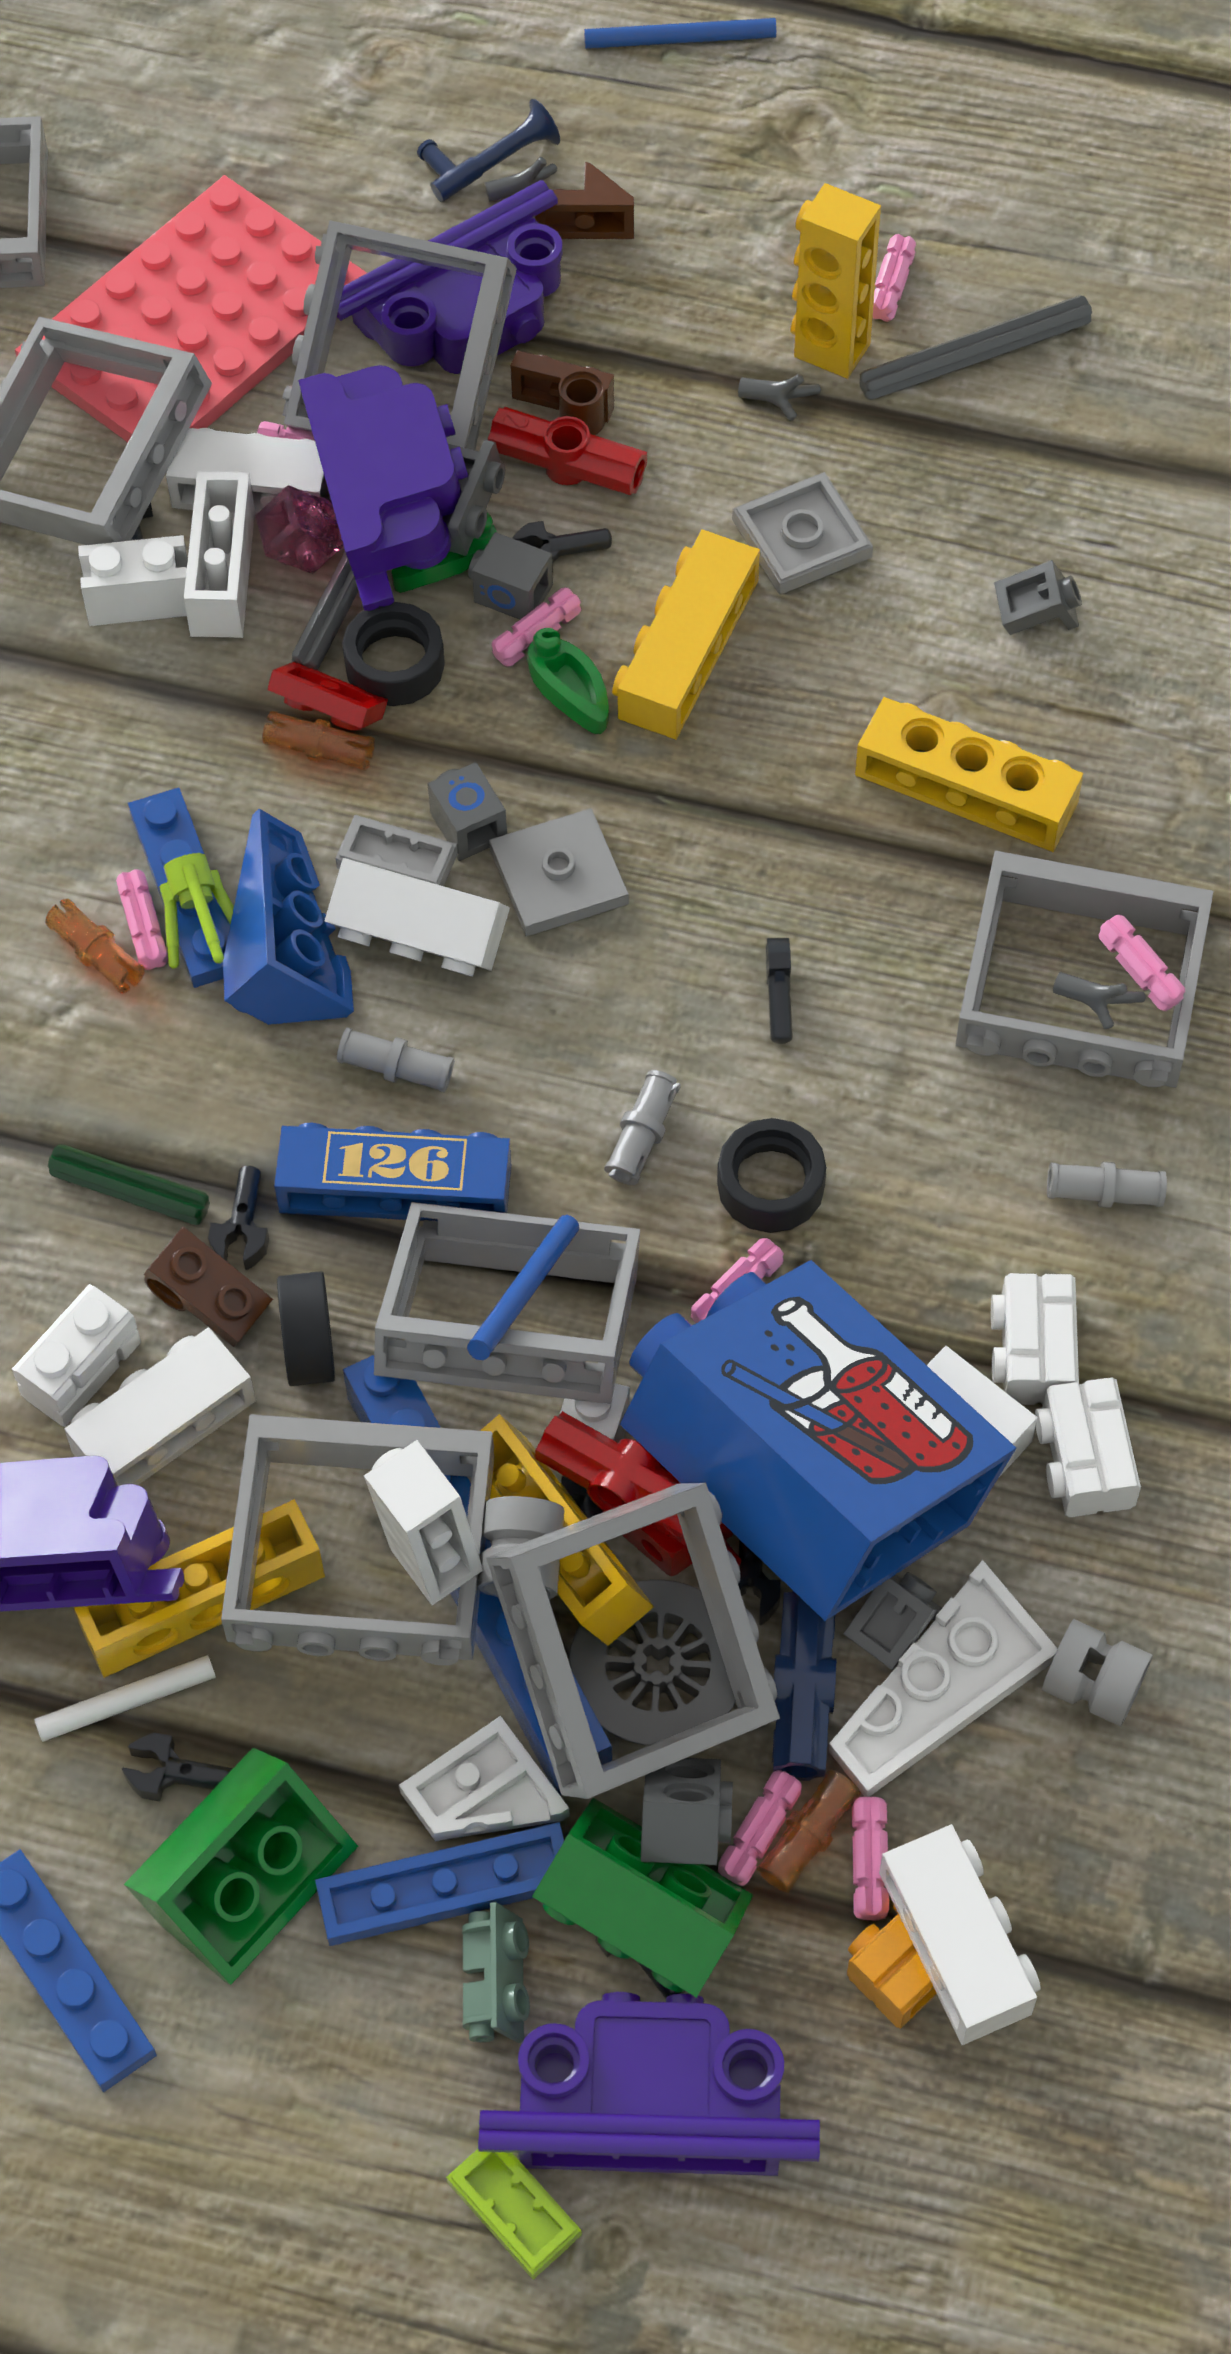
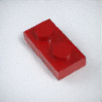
[267,662,388,730]

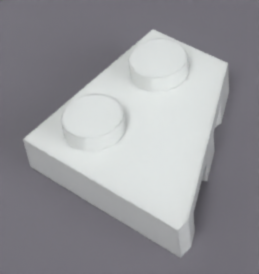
[399,1716,570,1841]

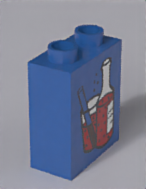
[620,1260,1017,1621]

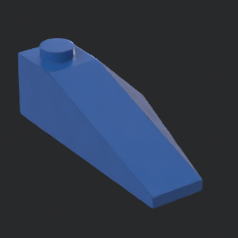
[223,809,354,1025]

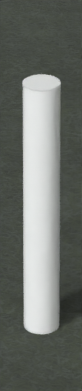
[34,1655,216,1742]

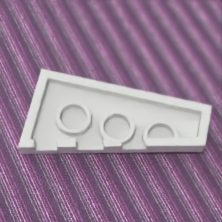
[828,1560,1058,1797]

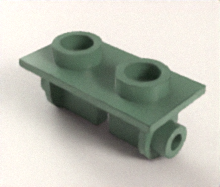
[462,1902,530,2043]

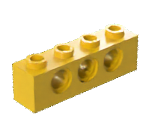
[790,183,881,379]
[855,697,1084,853]
[480,1414,654,1646]
[73,1499,325,1678]

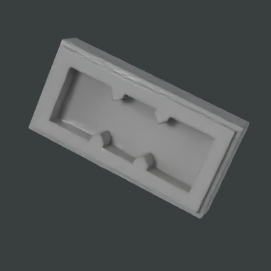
[335,815,458,886]

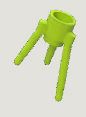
[159,853,234,969]

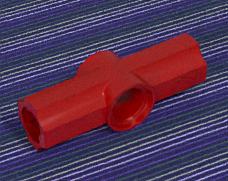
[488,407,647,496]
[535,1411,687,1546]

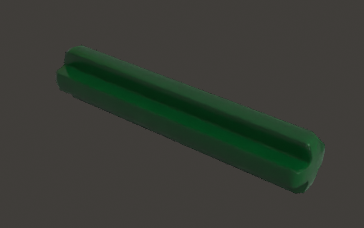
[47,1144,210,1225]

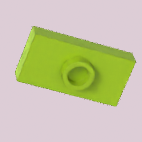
[446,2149,582,2280]

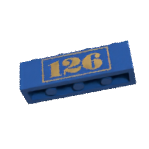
[274,1123,512,1221]

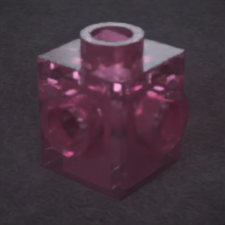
[255,485,344,574]

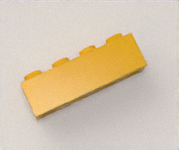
[612,529,760,740]

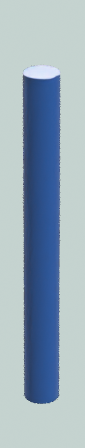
[584,18,777,49]
[467,1215,579,1360]

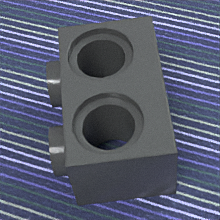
[641,1758,733,1865]

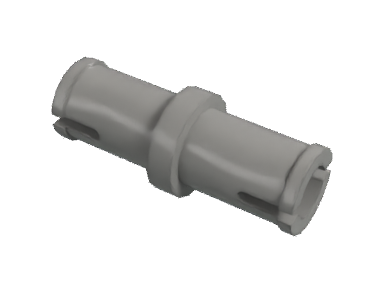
[337,1027,455,1093]
[604,1070,681,1185]
[1047,1162,1167,1208]

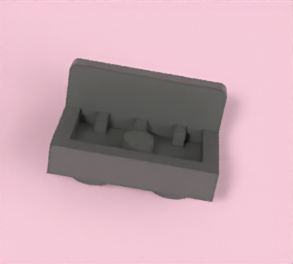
[442,440,506,556]

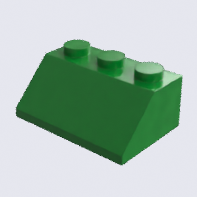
[124,1748,358,1985]
[532,1797,753,1998]

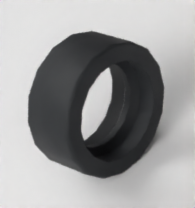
[342,601,445,706]
[717,1118,827,1233]
[277,1271,335,1386]

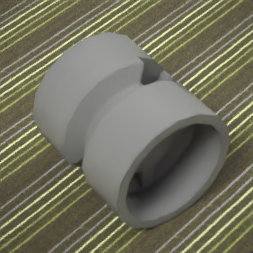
[477,1496,565,1599]
[1042,1619,1153,1727]

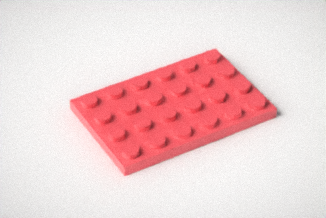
[15,175,367,442]

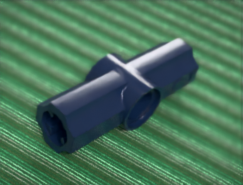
[772,1591,837,1781]

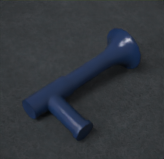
[417,99,560,202]

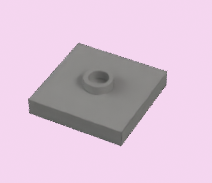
[732,472,873,595]
[489,808,629,937]

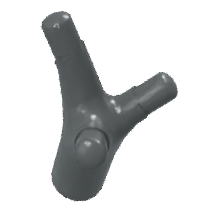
[485,157,557,202]
[738,374,821,421]
[1053,972,1146,1029]

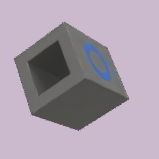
[468,532,553,619]
[428,762,507,861]

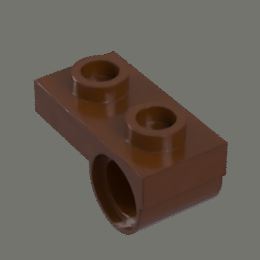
[510,350,614,435]
[144,1226,273,1347]

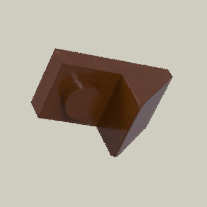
[535,162,634,239]

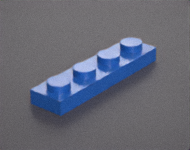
[128,787,230,988]
[315,1822,564,1946]
[0,1849,157,2093]

